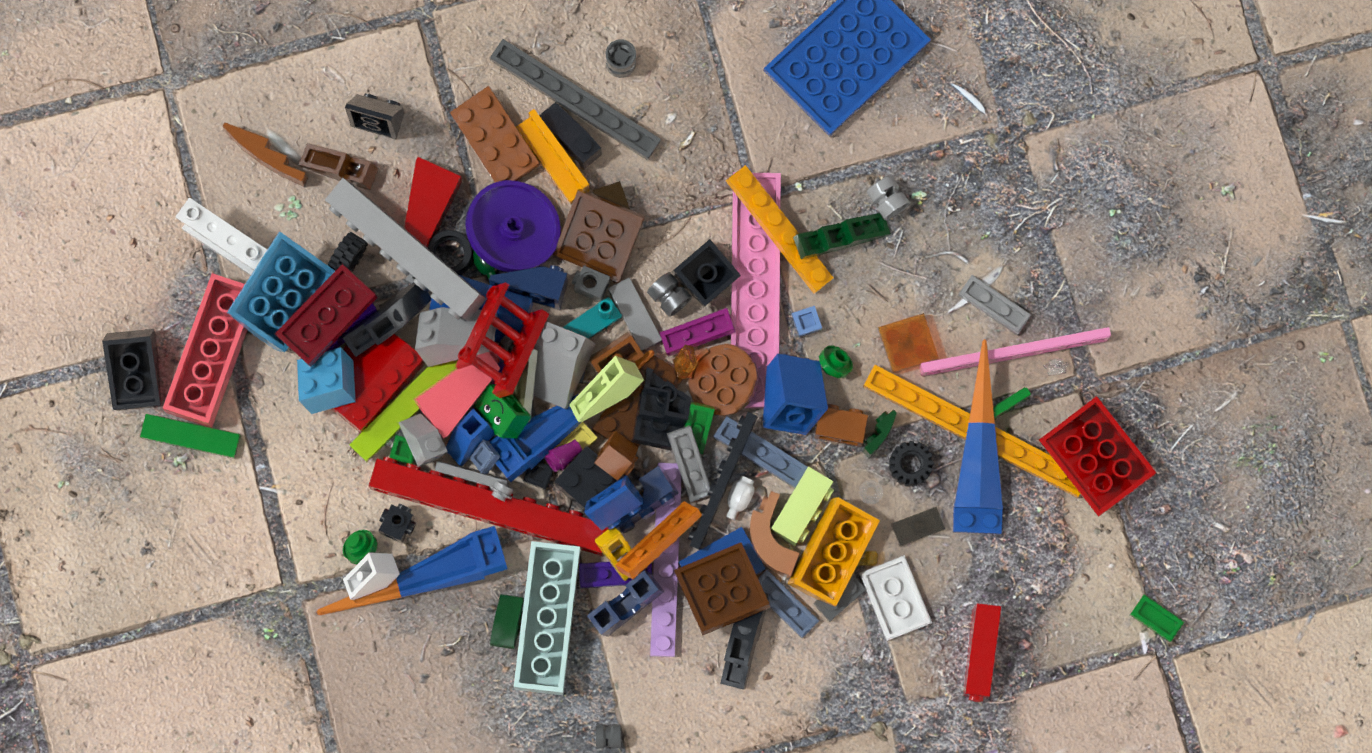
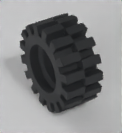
[328,232,368,271]
[889,441,934,487]

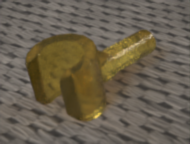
[857,551,878,566]

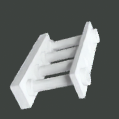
[176,198,267,276]

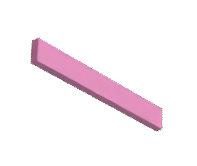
[919,327,1111,377]

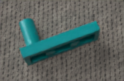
[562,297,622,339]

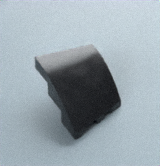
[632,368,691,451]

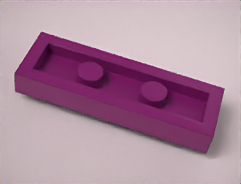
[659,308,736,357]

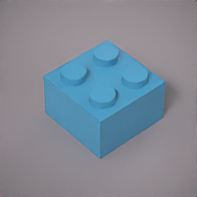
[297,347,356,414]

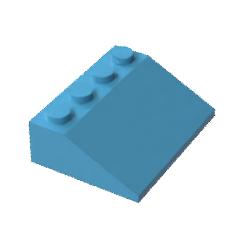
[227,232,335,352]

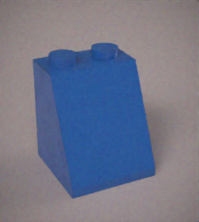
[763,353,828,435]

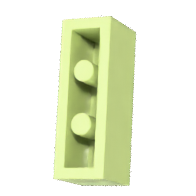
[771,467,834,546]

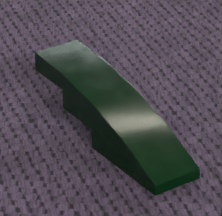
[793,213,891,259]

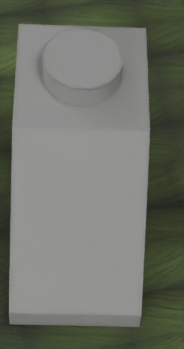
[399,414,448,467]

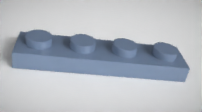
[714,416,808,489]

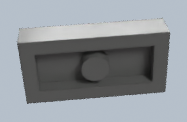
[814,574,866,622]

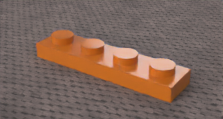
[615,501,702,579]

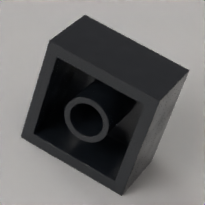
[554,446,623,511]

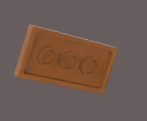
[450,86,541,183]

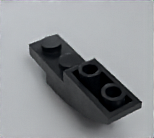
[341,282,431,357]
[720,593,770,690]

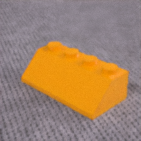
[787,497,880,606]

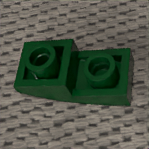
[863,410,897,459]
[490,594,524,649]

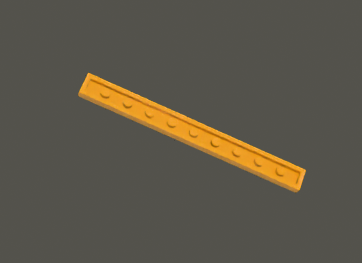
[863,365,1080,498]

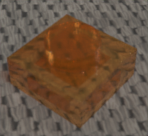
[673,344,698,380]

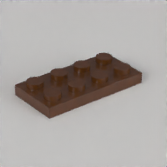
[593,349,685,447]

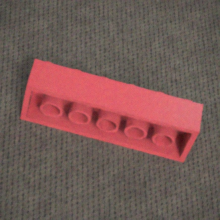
[163,273,247,428]

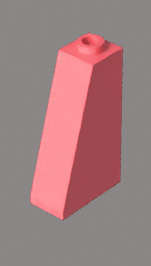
[413,351,500,439]

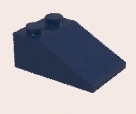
[489,265,568,310]

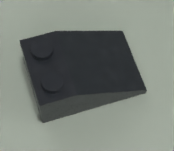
[345,93,404,139]
[102,329,161,410]

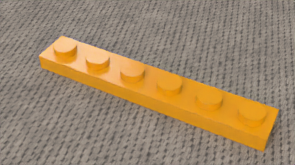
[726,165,834,294]

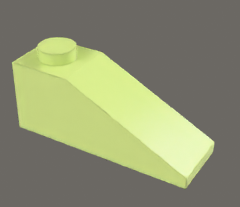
[569,356,644,422]

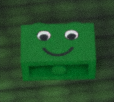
[474,384,532,439]

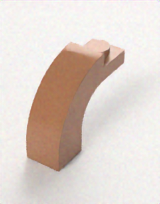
[749,491,799,579]

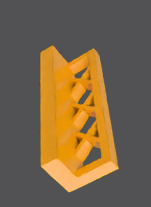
[516,109,590,204]

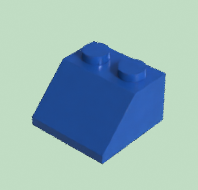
[584,475,643,530]

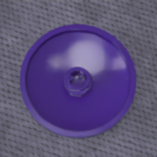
[465,180,560,272]

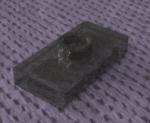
[891,507,945,547]

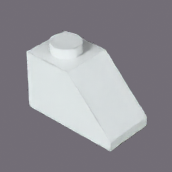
[343,553,400,600]

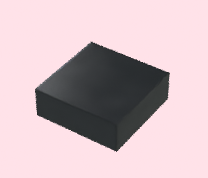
[523,462,554,491]

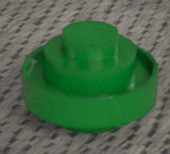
[819,345,853,379]
[342,529,378,565]

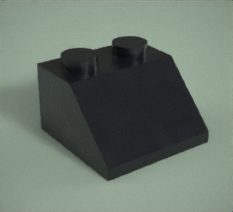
[671,239,741,307]

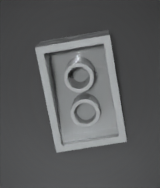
[415,307,497,367]
[533,321,596,410]

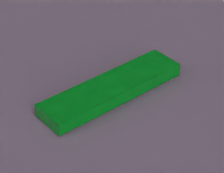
[140,414,240,459]

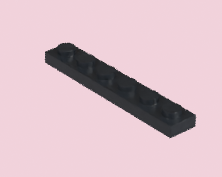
[688,412,758,550]

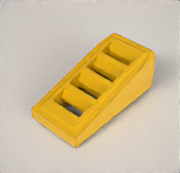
[595,527,632,581]

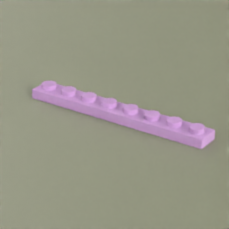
[650,463,681,657]

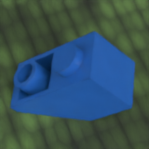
[446,409,496,467]

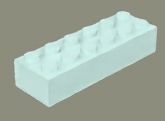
[514,541,580,695]

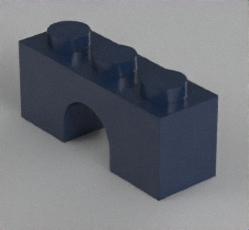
[615,466,679,534]
[587,570,665,637]

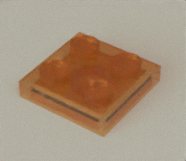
[878,313,939,374]

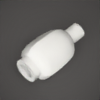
[726,476,755,520]

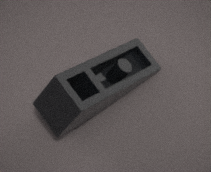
[539,102,602,170]

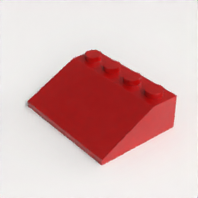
[332,334,426,433]
[1039,396,1156,517]

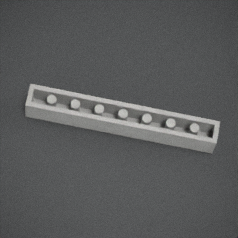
[325,178,486,321]

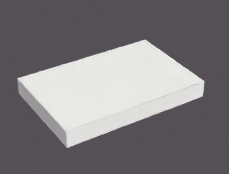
[859,555,932,641]

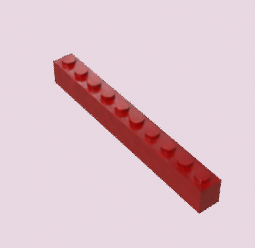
[368,457,608,556]

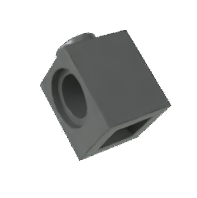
[572,266,610,302]

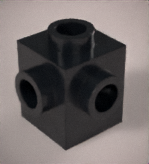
[379,504,416,544]

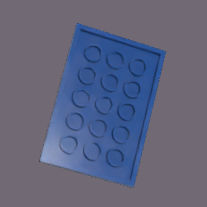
[763,0,931,137]

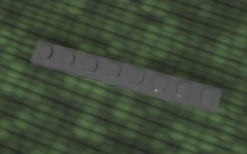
[490,39,661,160]

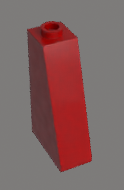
[404,157,462,248]
[963,603,1001,702]

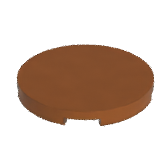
[687,344,758,416]

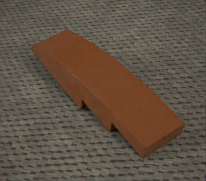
[223,122,308,187]

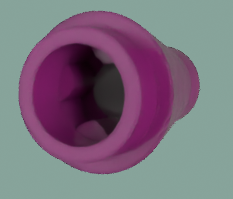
[545,439,582,472]

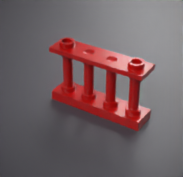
[455,282,549,398]

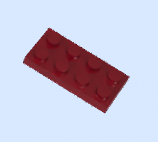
[275,264,378,367]

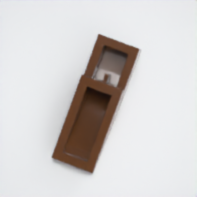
[298,143,379,190]

